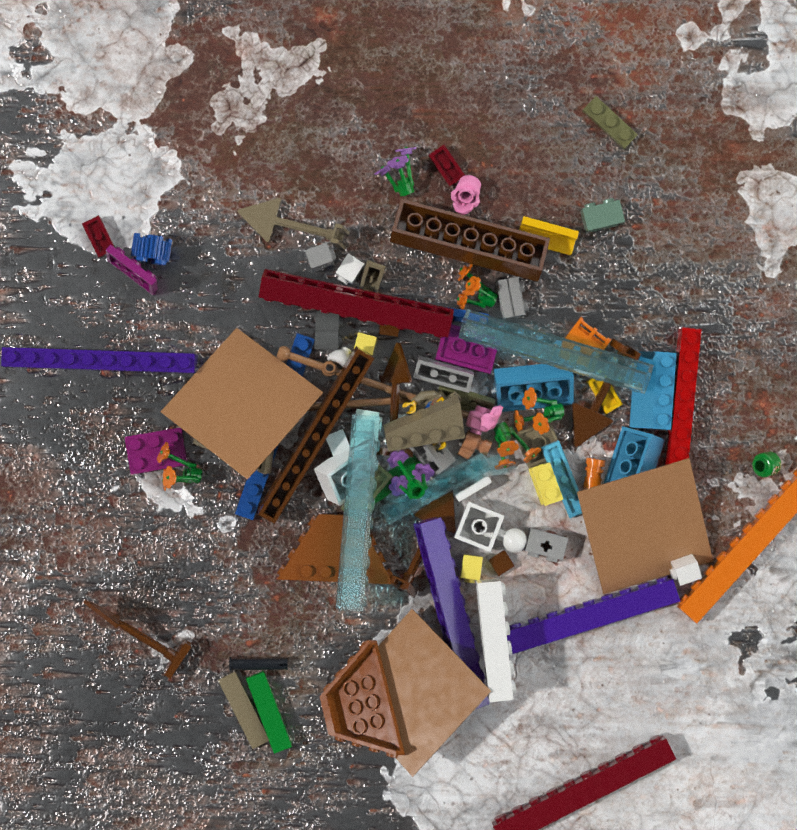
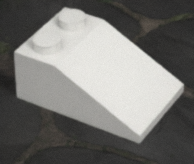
[314,442,379,506]

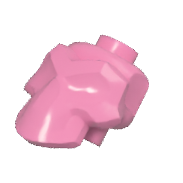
[451,175,481,215]
[466,405,503,435]

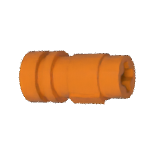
[583,457,605,490]

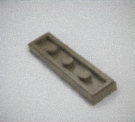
[218,671,269,749]

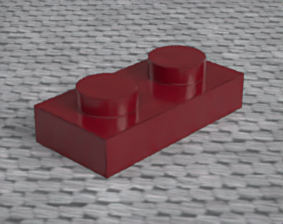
[428,145,465,188]
[82,215,116,258]

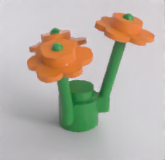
[457,264,498,310]

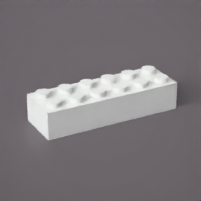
[476,578,516,702]

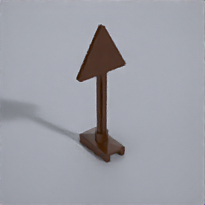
[572,338,641,447]
[371,342,413,457]
[390,489,456,598]
[83,599,192,679]

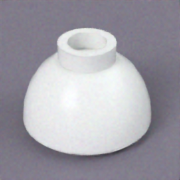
[327,347,352,369]

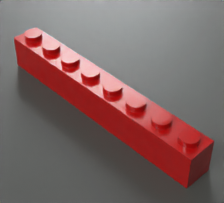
[665,327,702,465]

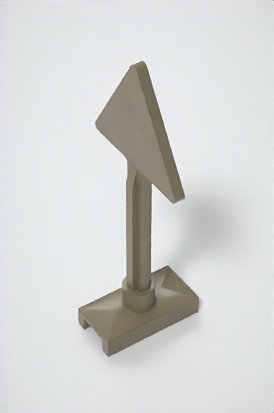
[237,198,350,250]

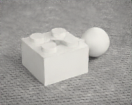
[454,501,527,553]

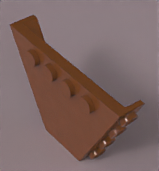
[277,513,393,584]
[319,640,405,758]

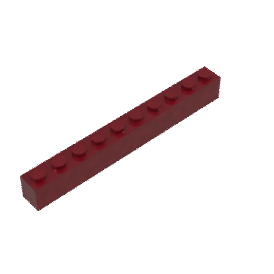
[258,269,454,338]
[492,735,676,830]

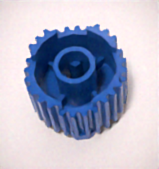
[131,233,172,266]

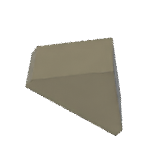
[359,260,386,293]

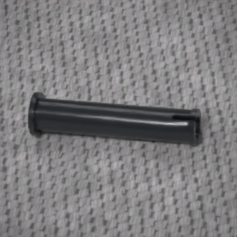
[229,657,288,672]

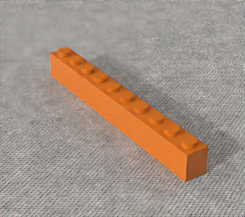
[676,469,797,624]

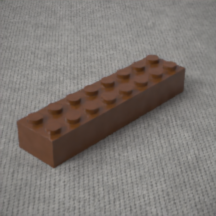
[390,199,550,282]

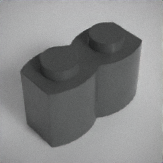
[315,311,343,351]

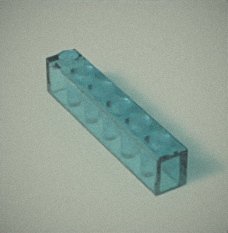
[379,453,491,525]

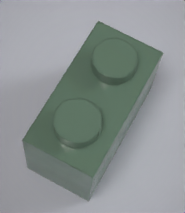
[580,198,625,233]

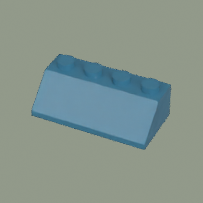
[629,351,676,430]
[494,361,574,412]
[603,426,665,484]

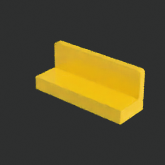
[519,216,579,256]

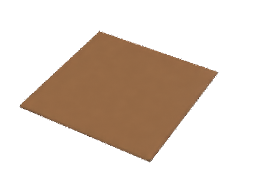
[161,328,324,480]
[577,458,713,594]
[378,609,491,777]

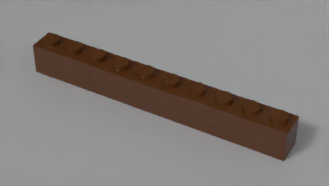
[258,346,375,524]

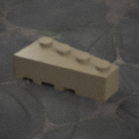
[383,394,465,452]

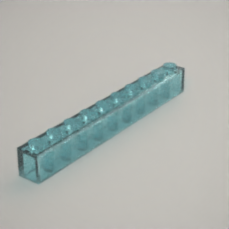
[458,309,654,394]
[336,414,382,612]

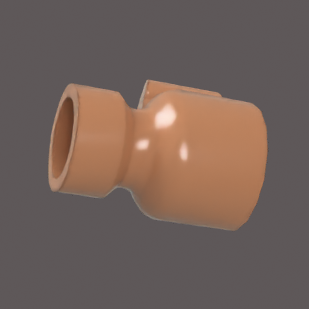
[457,429,492,459]

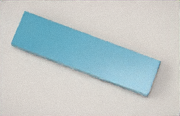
[541,440,582,518]

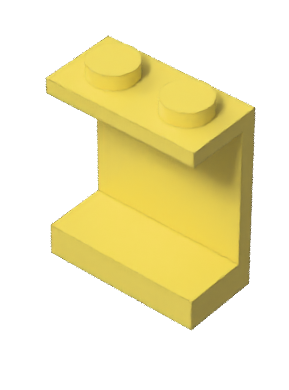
[528,462,563,506]

